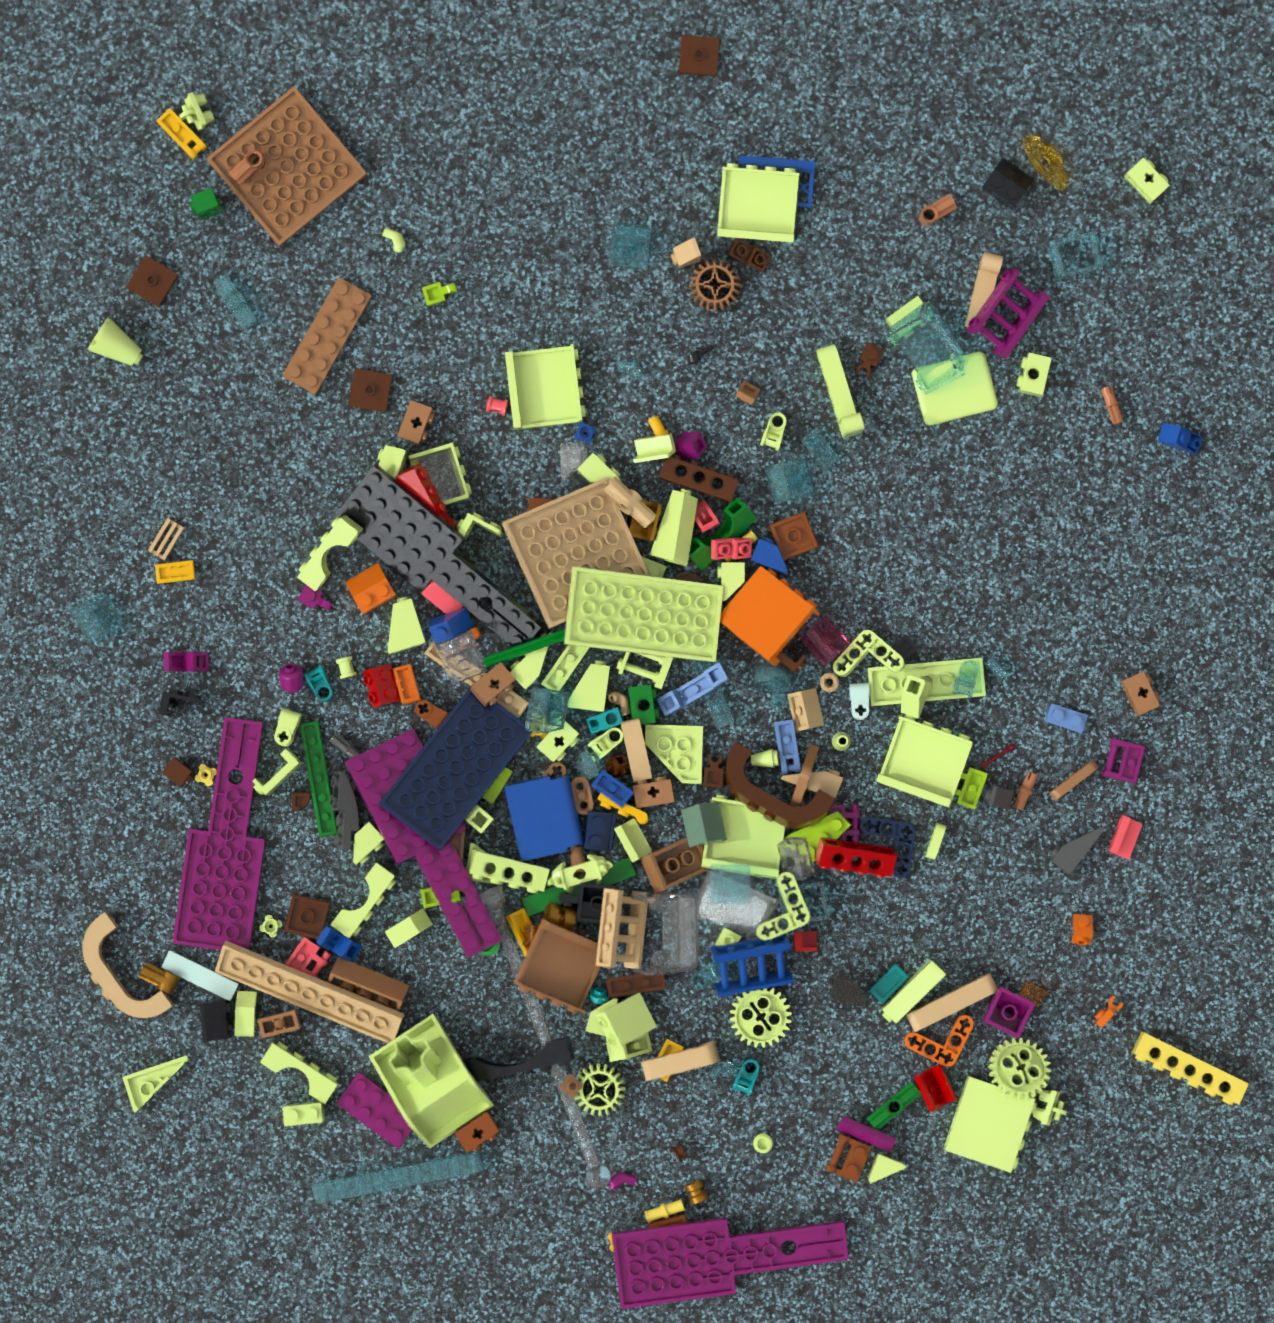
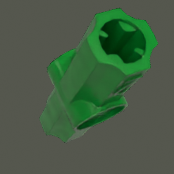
[866,1081,922,1130]

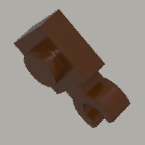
[856,342,885,378]
[703,754,724,788]

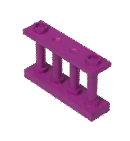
[966,268,1050,359]

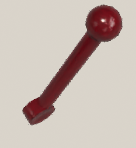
[980,744,1016,769]

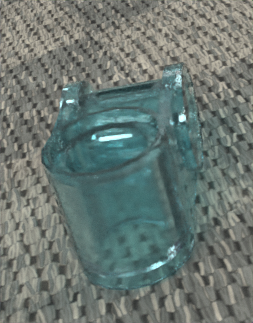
[952,660,978,698]
[689,962,721,990]

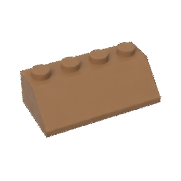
[328,957,410,1012]

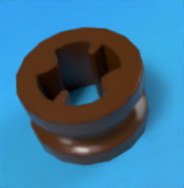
[671,1142,688,1162]

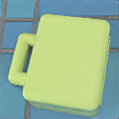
[912,352,998,426]

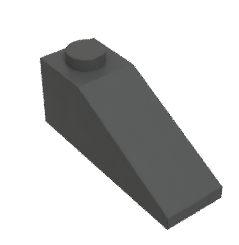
[1049,827,1105,875]

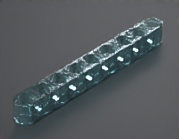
[312,1151,484,1204]

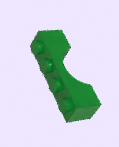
[689,497,757,571]

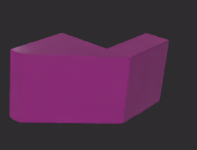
[164,652,209,672]

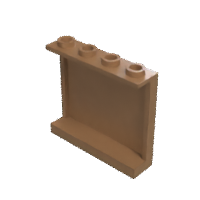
[514,919,601,1014]

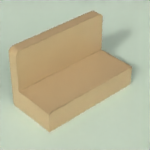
[787,688,824,732]

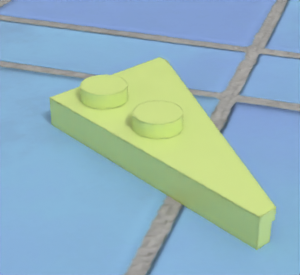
[122,1055,189,1112]

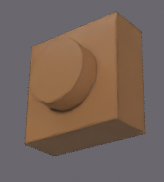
[735,381,761,405]

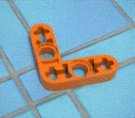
[904,1014,974,1067]

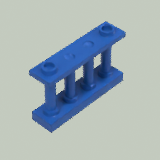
[710,934,794,997]

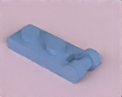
[774,719,801,775]

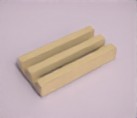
[148,518,185,561]

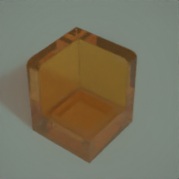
[1019,981,1048,1008]

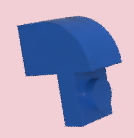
[316,926,362,962]

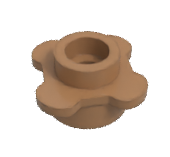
[560,1074,583,1098]

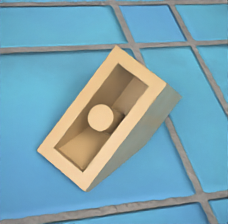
[671,237,701,269]

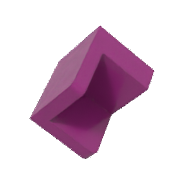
[674,432,707,459]

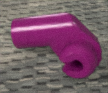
[608,1172,637,1190]

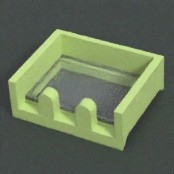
[409,443,472,506]

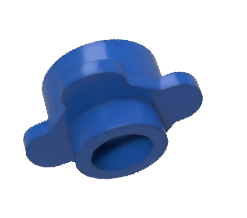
[575,422,596,444]

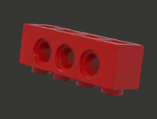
[815,837,897,878]

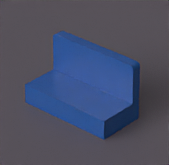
[591,770,634,809]

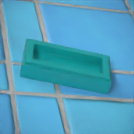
[868,963,909,1004]

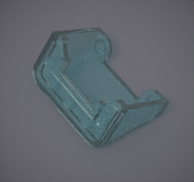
[886,300,968,395]

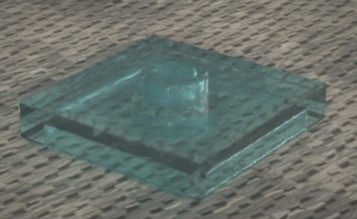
[711,864,750,903]

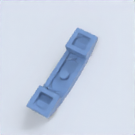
[657,662,729,716]

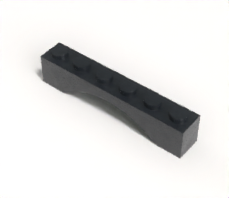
[462,1036,575,1084]

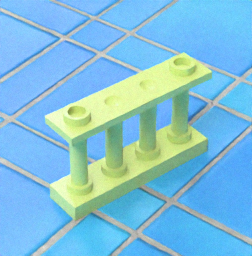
[616,652,673,690]

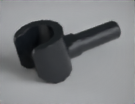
[689,345,713,364]

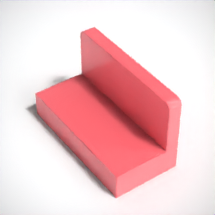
[1107,815,1142,859]

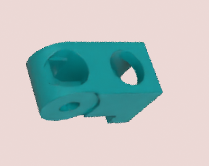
[586,707,624,734]

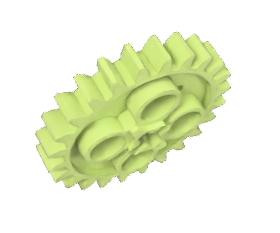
[729,988,792,1048]
[988,1038,1051,1101]

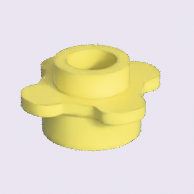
[195,764,217,786]

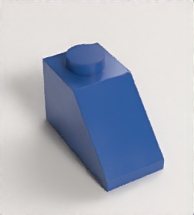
[750,537,788,576]
[429,608,473,644]

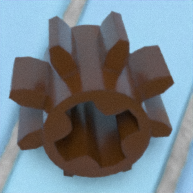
[604,754,630,778]

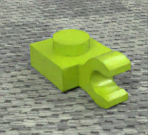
[422,282,458,307]

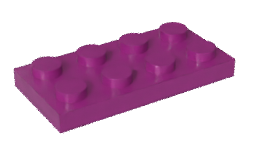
[336,1072,412,1149]

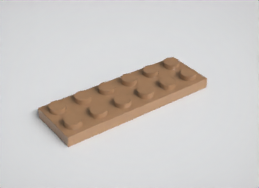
[282,277,372,395]

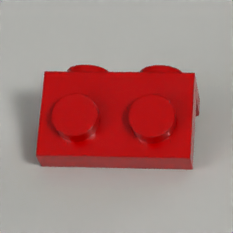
[363,664,401,708]
[914,1064,957,1112]

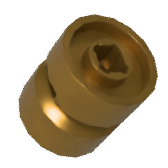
[543,902,577,931]

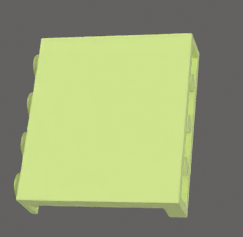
[717,163,800,242]
[505,344,586,430]
[876,714,973,808]
[701,795,785,879]
[943,1075,1037,1173]

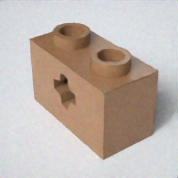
[397,400,435,446]
[470,662,516,707]
[1120,671,1161,716]
[633,776,674,808]
[258,1009,302,1038]

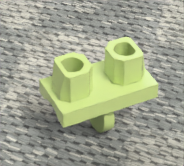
[179,92,214,131]
[1033,1090,1067,1125]

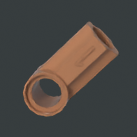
[229,150,265,186]
[919,194,957,226]

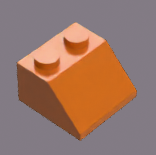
[345,563,397,615]

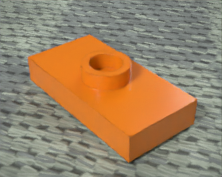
[392,663,421,706]

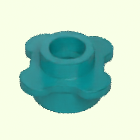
[590,987,609,1004]

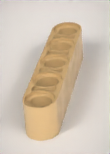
[906,973,998,1032]

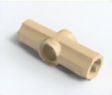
[603,476,656,528]

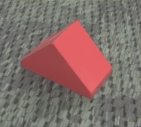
[695,499,719,534]

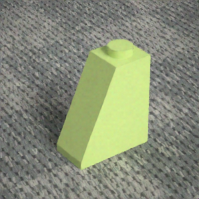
[388,596,426,655]
[566,661,610,712]

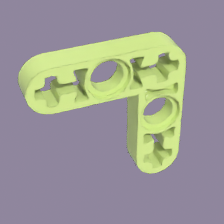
[833,630,905,677]
[756,872,810,940]

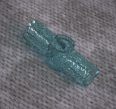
[213,273,257,330]

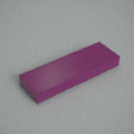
[836,1116,896,1152]

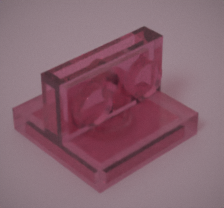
[800,615,851,666]

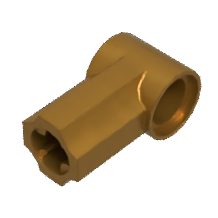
[139,962,180,994]

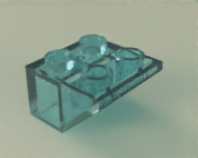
[525,686,570,733]

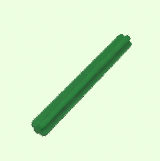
[483,628,566,667]

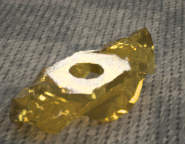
[1022,135,1069,191]

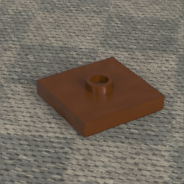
[679,35,719,77]
[126,255,179,307]
[348,368,393,413]
[284,894,331,939]

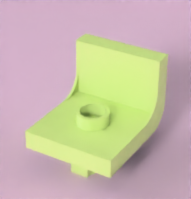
[369,1014,494,1148]

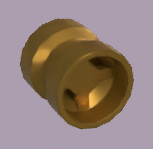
[684,1179,709,1205]

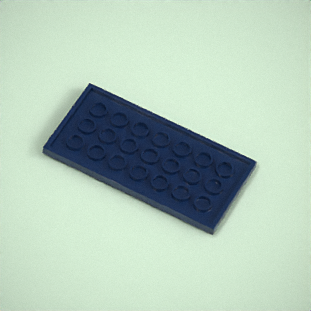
[378,684,534,851]

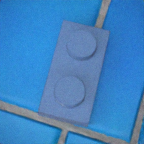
[1045,703,1088,734]

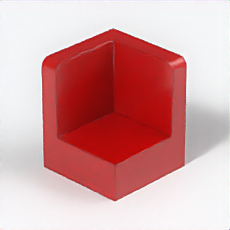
[793,931,818,952]

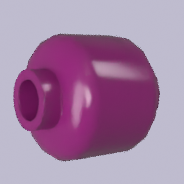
[279,663,305,693]

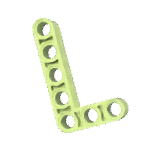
[816,344,864,439]

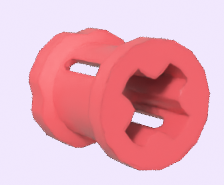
[486,396,508,416]

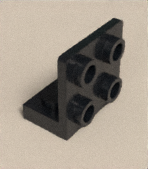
[158,689,205,716]

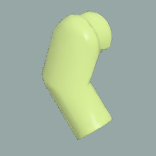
[382,227,405,253]

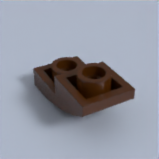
[726,238,771,272]

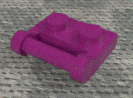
[1102,738,1145,784]

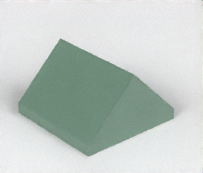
[681,802,727,848]

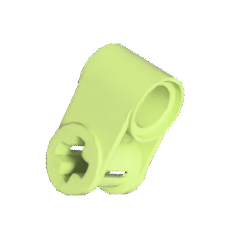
[760,413,786,451]
[274,708,302,747]
[587,727,624,760]

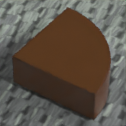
[292,792,312,811]

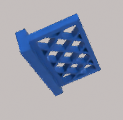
[738,155,815,207]

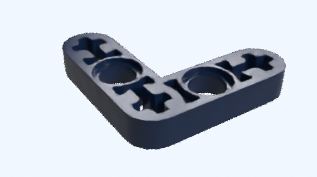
[859,817,915,878]

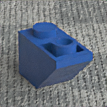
[1158,423,1203,455]

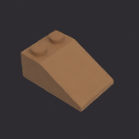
[640,837,708,893]

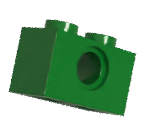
[189,188,223,220]
[628,685,659,725]

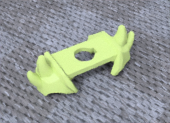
[548,854,613,894]

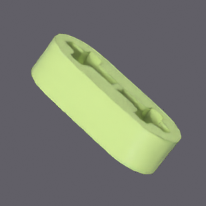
[925,823,946,860]

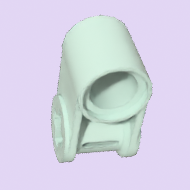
[849,683,870,720]

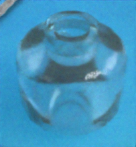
[575,750,604,780]

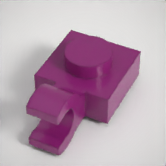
[297,584,333,611]

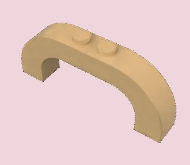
[82,912,174,1018]

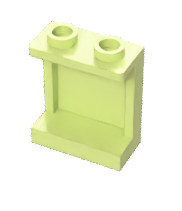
[253,749,303,795]
[596,992,657,1049]

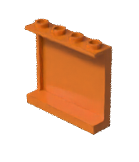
[720,566,820,666]

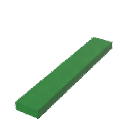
[300,721,338,837]
[522,857,636,916]

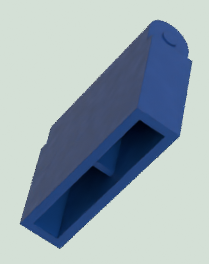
[504,775,584,862]

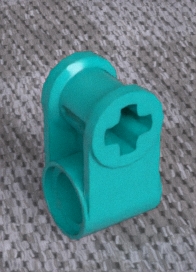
[304,664,334,702]
[731,1057,759,1096]

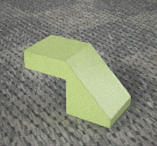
[385,908,433,948]
[234,991,257,1037]

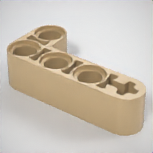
[965,252,1003,327]
[641,1041,720,1081]

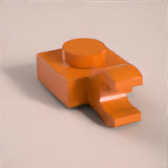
[1094,995,1123,1028]

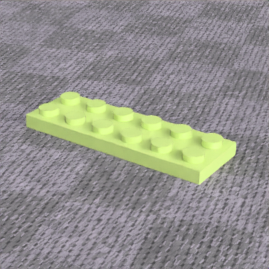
[867,658,986,706]

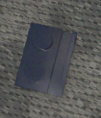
[583,810,616,851]

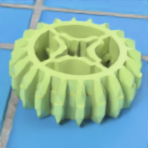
[575,1063,625,1116]

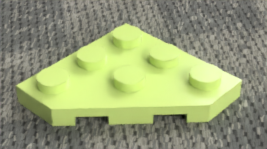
[645,724,703,784]

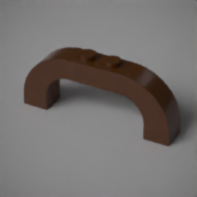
[725,742,836,829]

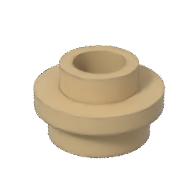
[820,673,839,692]

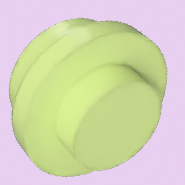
[753,1133,773,1153]

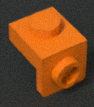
[1071,914,1093,946]

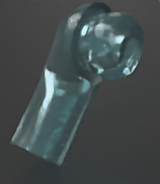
[617,361,643,380]

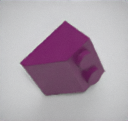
[981,987,1035,1038]

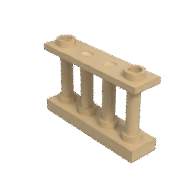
[596,888,649,970]

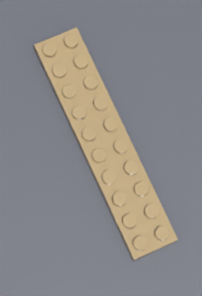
[215,941,404,1043]

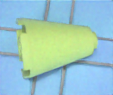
[88,317,143,366]

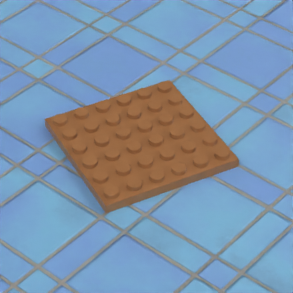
[206,86,368,247]

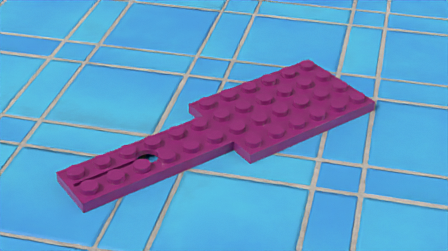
[172,717,266,950]
[345,728,502,959]
[611,1217,849,1309]

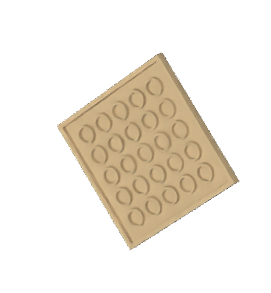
[502,478,650,629]

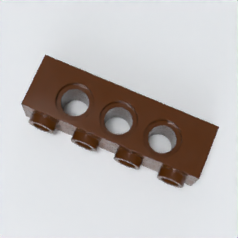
[659,454,739,503]

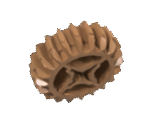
[689,259,741,311]

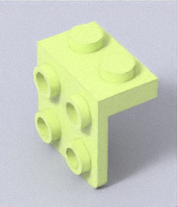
[456,512,503,540]

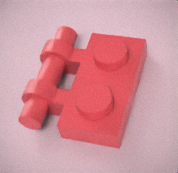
[285,936,331,978]

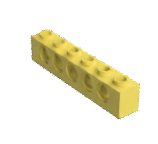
[1132,1031,1249,1105]

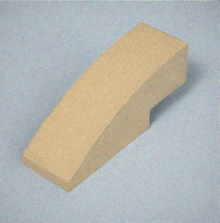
[620,718,652,782]

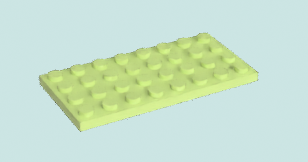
[564,567,724,662]

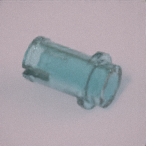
[984,656,1008,681]

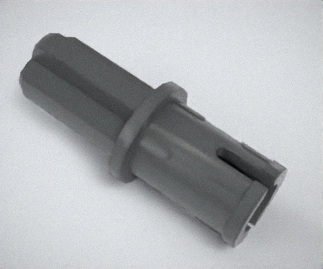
[330,733,362,759]

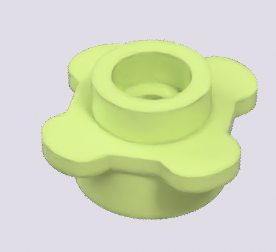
[260,915,282,938]

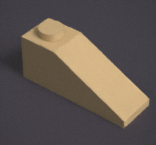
[780,769,843,798]

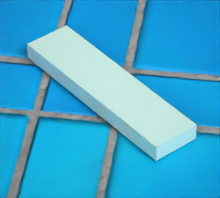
[161,950,239,1001]

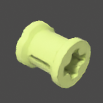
[336,656,357,679]

